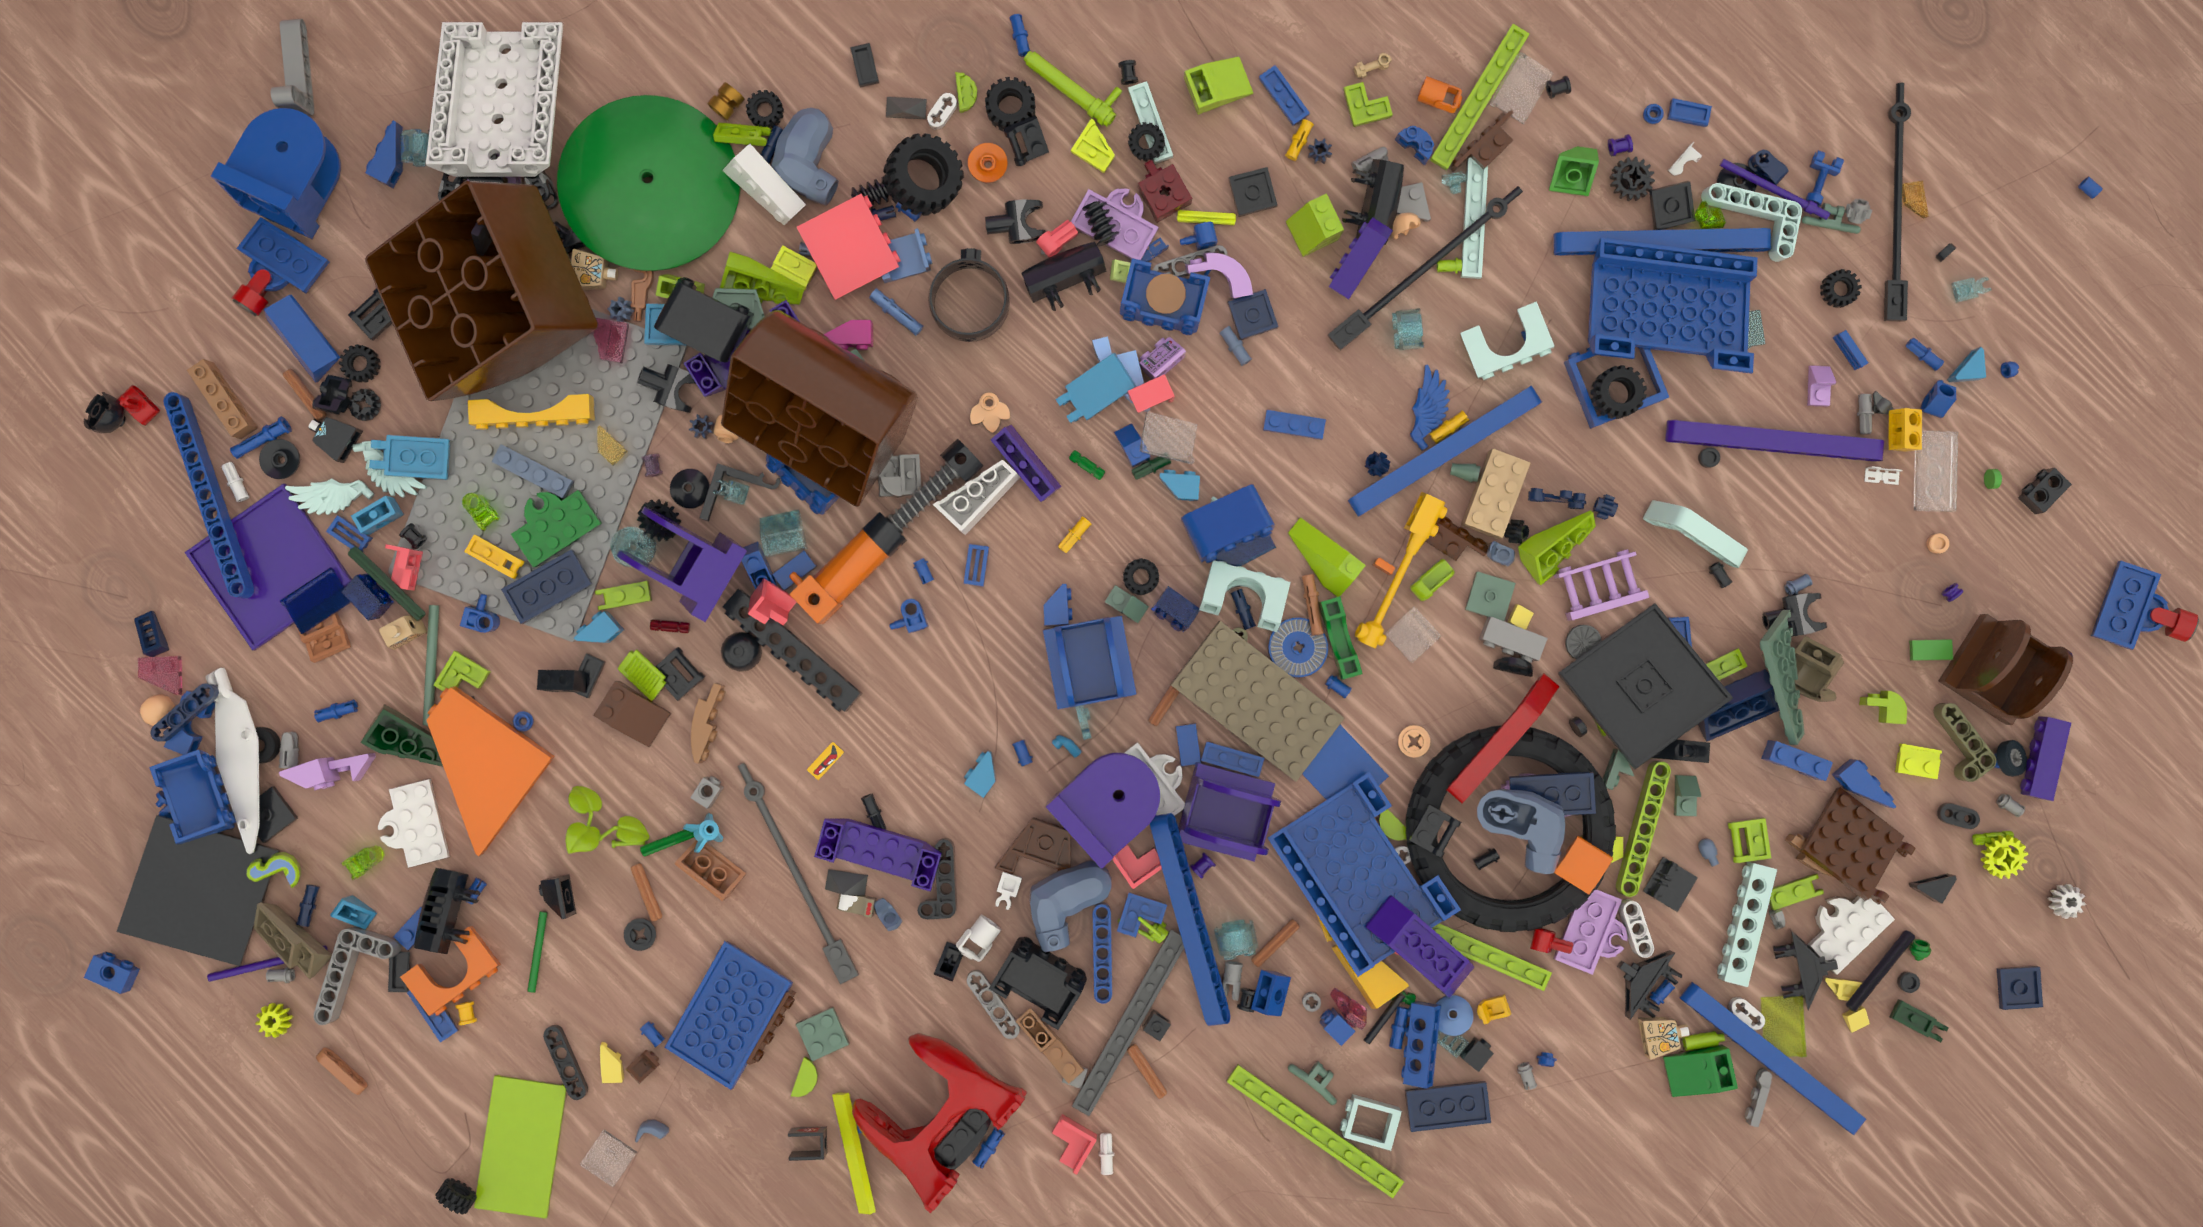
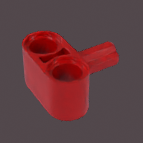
[118,385,160,426]
[1530,928,1573,954]

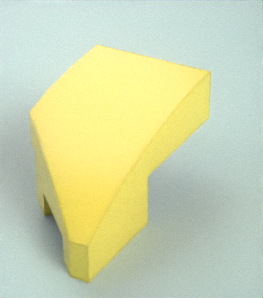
[1824,977,1862,1001]
[600,1042,624,1083]

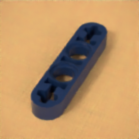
[151,683,219,742]

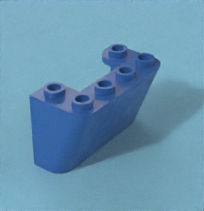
[1120,258,1210,335]
[766,454,839,515]
[1181,484,1275,563]
[149,749,236,844]

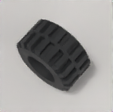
[985,77,1036,131]
[1590,365,1647,419]

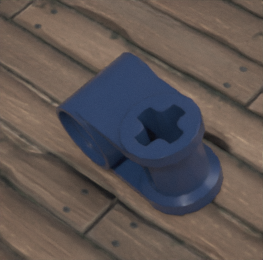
[1748,149,1789,185]

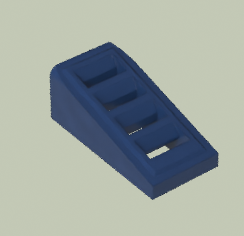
[134,611,169,657]

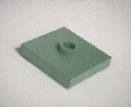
[1465,571,1516,621]

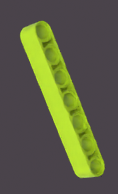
[1616,761,1671,897]

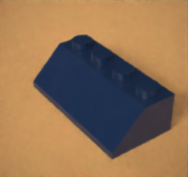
[1698,669,1780,742]

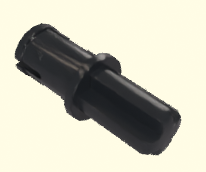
[861,793,886,830]

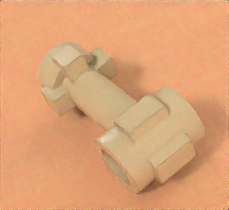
[1353,53,1392,78]

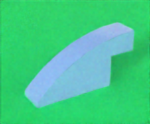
[1092,336,1150,412]

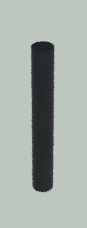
[1363,992,1405,1045]

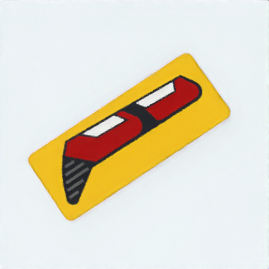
[807,742,844,780]

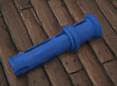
[230,416,292,459]

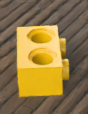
[1889,408,1922,452]

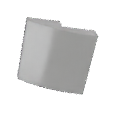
[878,454,921,497]

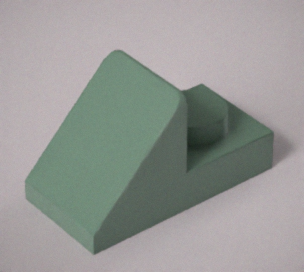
[1105,585,1149,623]
[1603,749,1634,790]
[1674,775,1701,816]

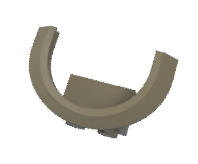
[1762,636,1844,702]

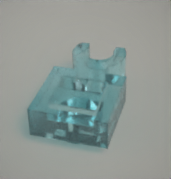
[1951,277,1992,303]
[713,480,750,505]
[1075,705,1092,740]

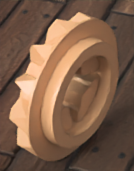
[1398,725,1430,758]

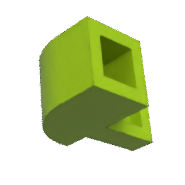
[1859,691,1907,724]

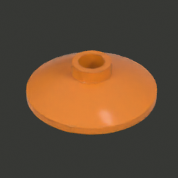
[968,143,1008,183]

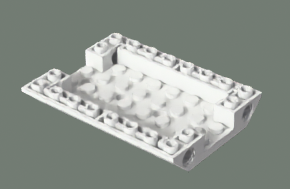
[426,22,563,177]

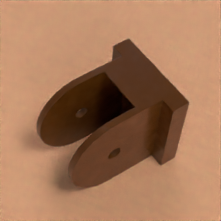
[1938,614,2073,725]

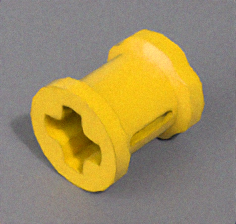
[455,1001,477,1025]

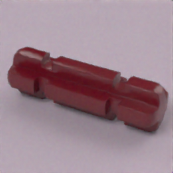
[650,619,690,633]

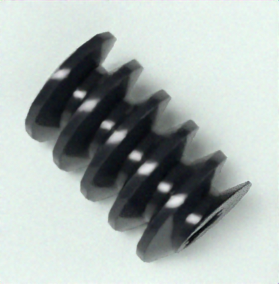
[851,176,894,208]
[1082,201,1119,247]

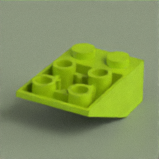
[1184,57,1253,115]

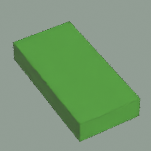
[1909,640,1953,661]

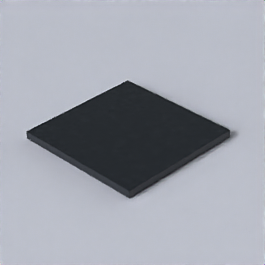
[1558,603,1733,770]
[116,815,280,966]

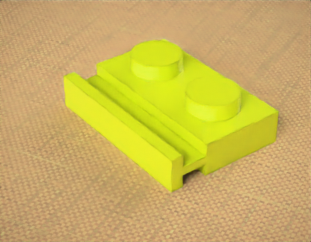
[770,245,818,291]
[1895,744,1942,779]

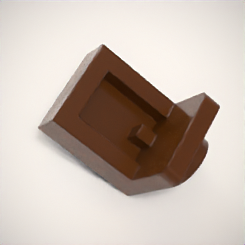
[626,1050,660,1084]

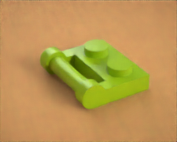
[1728,818,1771,863]

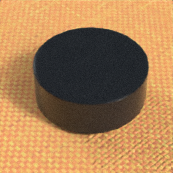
[1936,243,1956,262]
[1698,447,1720,468]
[1569,717,1588,737]
[1897,972,1920,993]

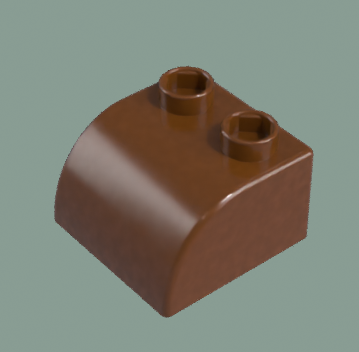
[365,181,598,401]
[721,310,918,507]

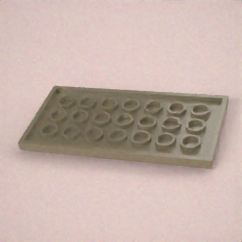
[1170,621,1345,782]

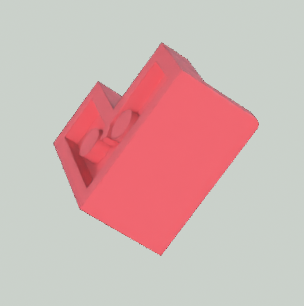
[1127,374,1175,413]
[385,544,423,591]
[748,578,797,625]
[1112,844,1162,889]
[1052,1114,1097,1175]

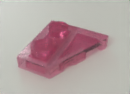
[594,318,629,363]
[138,656,182,695]
[1330,987,1367,1030]

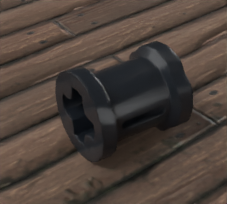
[1118,60,1138,85]
[1546,76,1571,99]
[399,523,427,550]
[1237,988,1255,1013]

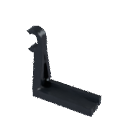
[700,463,781,521]

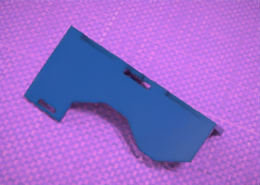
[1141,237,1169,262]

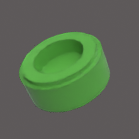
[1984,469,2002,489]

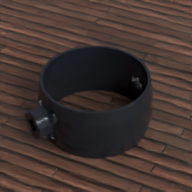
[928,248,1010,342]

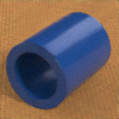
[2078,176,2103,199]

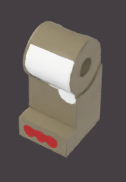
[836,894,877,918]

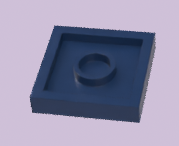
[1228,289,1279,340]
[1997,966,2043,1010]

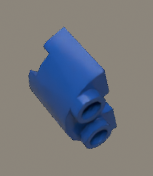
[1395,126,1434,165]

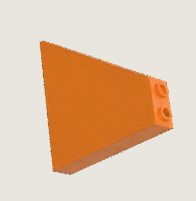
[426,686,555,856]

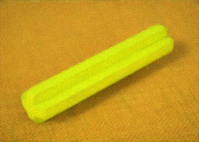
[1177,210,1236,225]

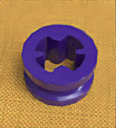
[1942,583,1963,602]

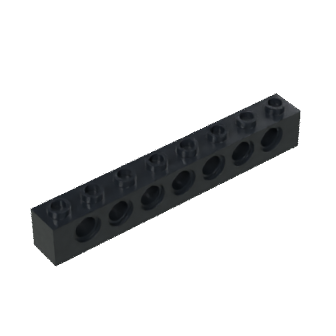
[723,589,862,712]

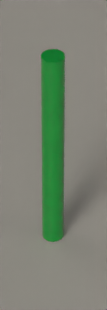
[527,911,548,993]

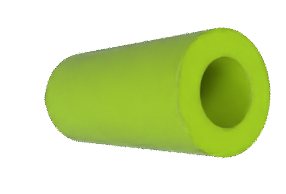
[1682,1031,1725,1051]

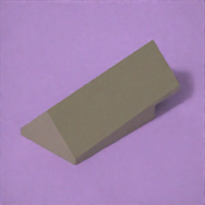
[253,902,332,979]

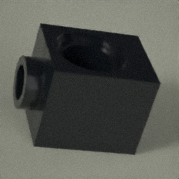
[1143,1009,1171,1041]
[1459,1037,1494,1072]

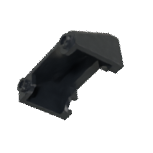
[654,277,754,363]

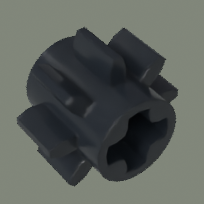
[1504,519,1529,544]

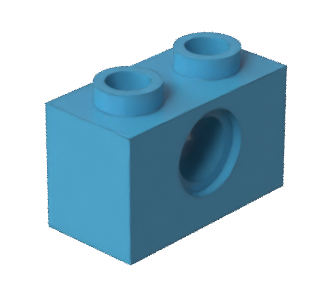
[351,496,404,535]

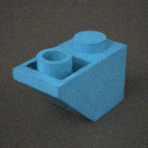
[1159,470,1200,501]
[574,611,624,643]
[964,750,996,798]

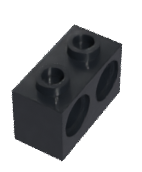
[2018,468,2072,514]
[537,670,587,692]

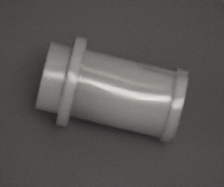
[1996,794,2025,817]
[266,967,295,983]
[1517,1062,1537,1090]

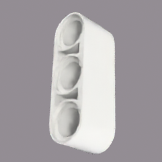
[1618,899,1654,958]

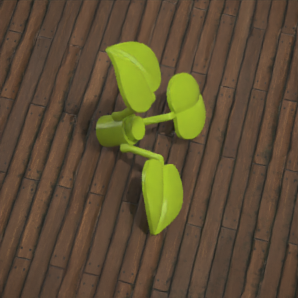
[565,786,650,854]

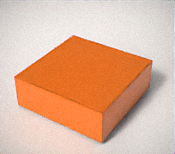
[1372,558,1395,575]

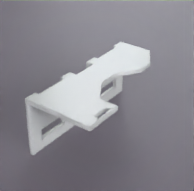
[1668,142,1702,176]
[1864,466,1903,485]

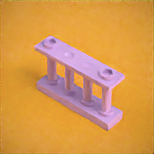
[1554,549,1649,621]

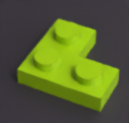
[1343,82,1393,127]
[433,651,491,691]

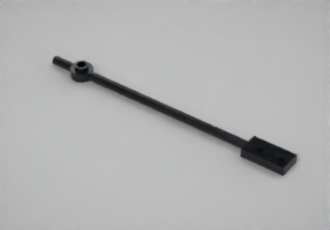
[1884,82,1911,322]
[1328,186,1523,351]

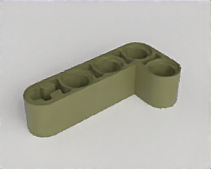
[1933,703,1996,782]

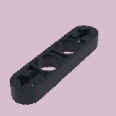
[543,1025,588,1100]

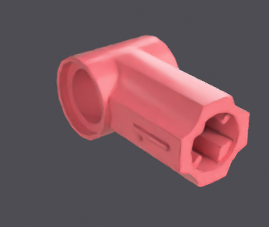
[1036,220,1078,258]

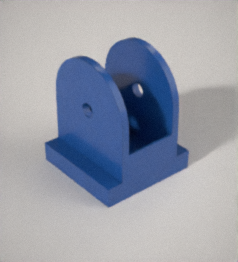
[211,108,341,239]
[1043,616,1137,709]

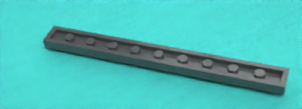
[1072,929,1184,1116]

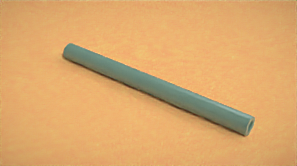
[423,605,439,726]

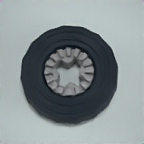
[1997,740,2027,777]

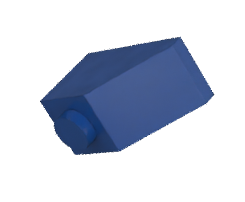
[1114,423,1151,468]

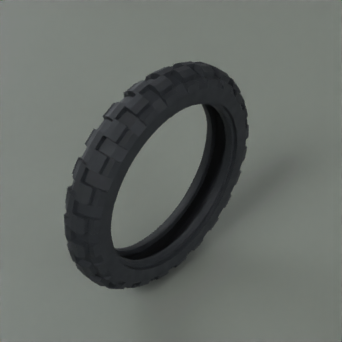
[1406,725,1616,932]

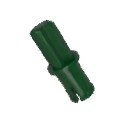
[1131,452,1171,480]

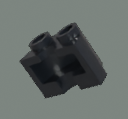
[312,375,352,415]

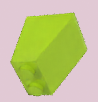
[1286,193,1344,257]

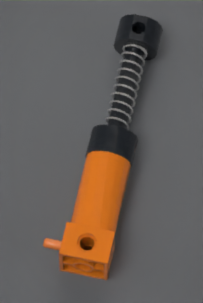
[789,439,983,625]

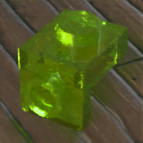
[1695,201,1726,229]

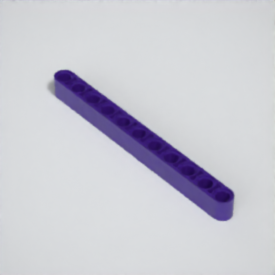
[1665,420,1884,461]

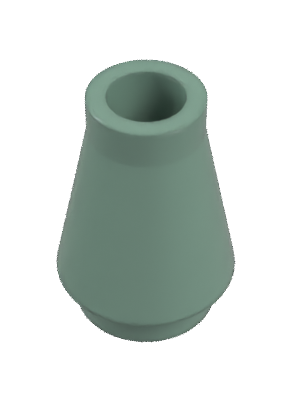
[1450,463,1481,483]

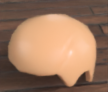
[1391,212,1421,239]
[140,694,175,726]

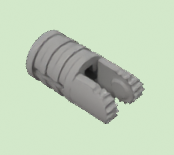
[1352,147,1389,178]
[279,732,299,768]
[1222,961,1243,1001]

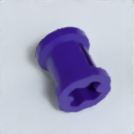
[1608,134,1633,156]
[1190,852,1216,879]

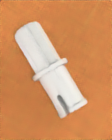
[222,462,249,502]
[1099,1133,1114,1175]

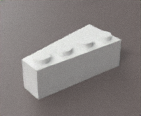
[722,144,806,225]
[933,460,1020,535]

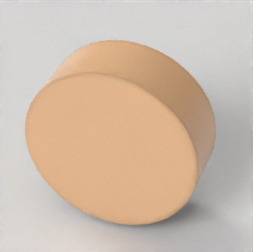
[1927,533,1949,554]

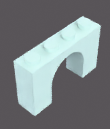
[1460,301,1555,380]
[1199,560,1291,632]

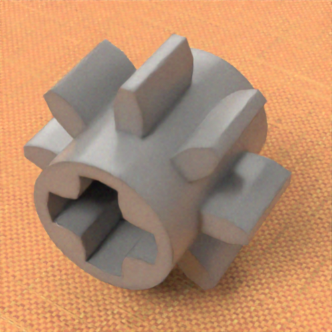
[1844,199,1872,224]

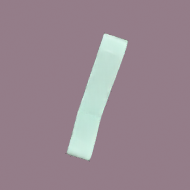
[1701,183,1802,262]
[1643,500,1748,568]

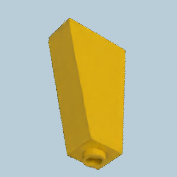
[1331,941,1409,1009]

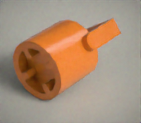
[1417,76,1462,113]

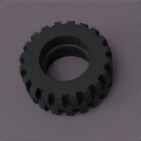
[883,133,964,216]

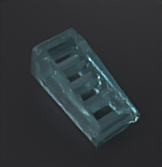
[1437,1031,1469,1058]

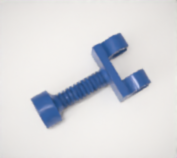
[1806,150,1844,207]

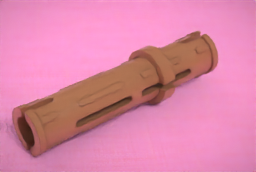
[1302,574,1324,636]

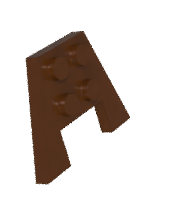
[995,817,1071,874]

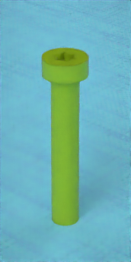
[612,840,645,848]

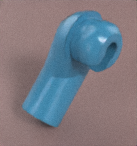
[1052,735,1082,758]

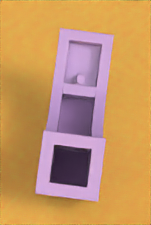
[1185,252,1253,298]

